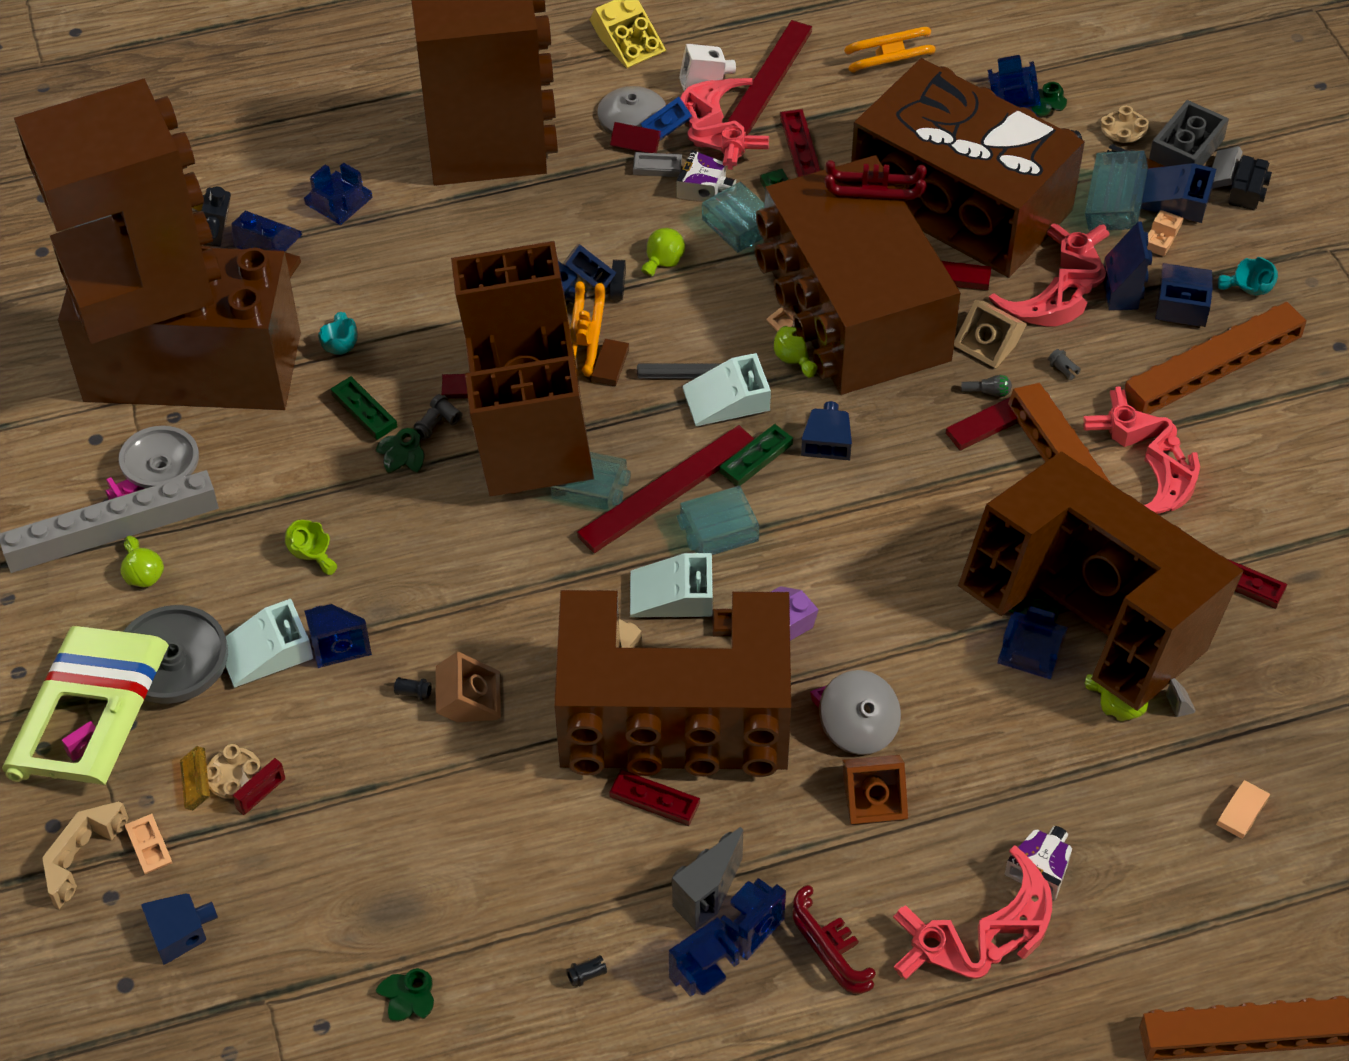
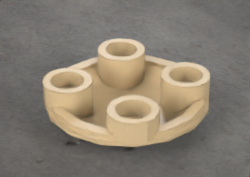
[1101,105,1149,143]
[203,744,262,799]

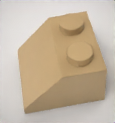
[954,300,1027,368]

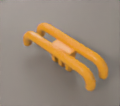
[844,27,936,73]
[570,281,605,377]

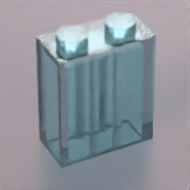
[702,181,765,253]
[551,452,631,512]
[677,486,759,555]

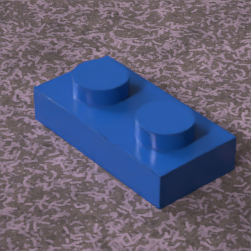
[641,97,693,141]

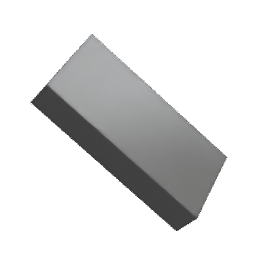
[1212,146,1242,189]
[633,152,682,177]

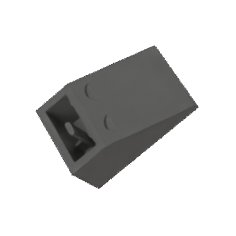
[672,827,743,931]

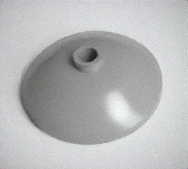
[597,86,666,134]
[119,426,199,488]
[819,670,901,755]

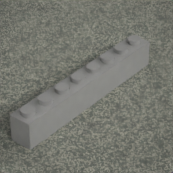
[0,470,219,573]

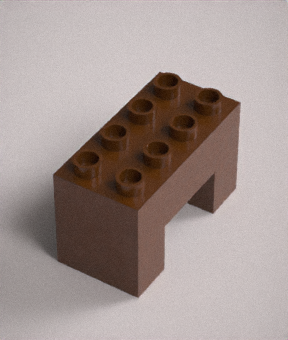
[14,78,221,344]
[451,241,594,497]
[958,451,1244,711]
[554,590,791,777]

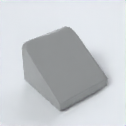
[1166,678,1195,717]

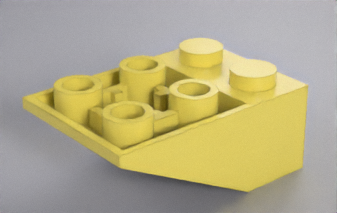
[589,0,666,68]

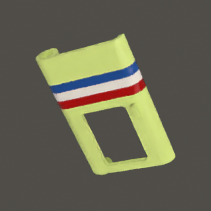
[2,626,169,785]

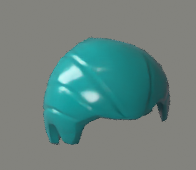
[1218,257,1278,296]
[318,312,358,355]

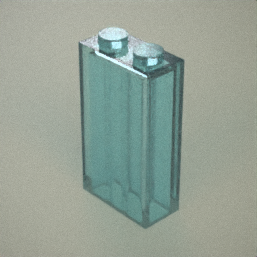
[1085,150,1148,231]

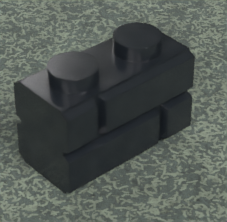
[1228,155,1272,210]

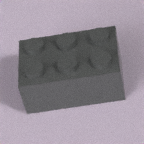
[1149,100,1229,167]

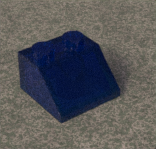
[231,210,302,251]
[304,604,372,668]

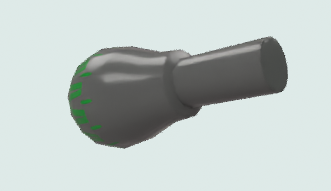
[961,374,1012,397]

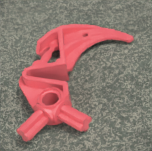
[681,78,769,170]
[989,223,1110,326]
[1083,387,1200,514]
[893,845,1052,980]

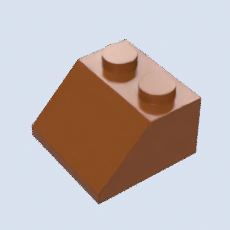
[842,755,908,824]

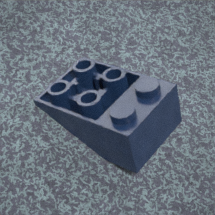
[1131,163,1216,223]
[1103,221,1152,311]
[1155,263,1213,327]

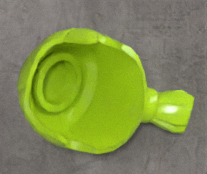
[641,228,685,276]
[774,326,817,378]
[285,520,337,575]
[120,535,164,587]
[1085,674,1148,721]

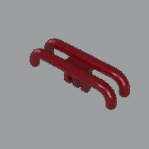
[824,160,927,200]
[792,885,876,994]

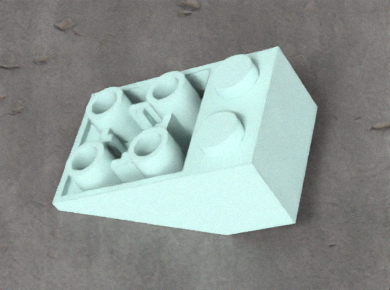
[682,353,771,426]
[630,553,713,617]
[225,599,313,688]

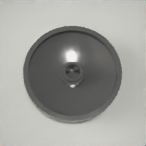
[123,605,228,704]

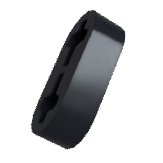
[610,259,626,300]

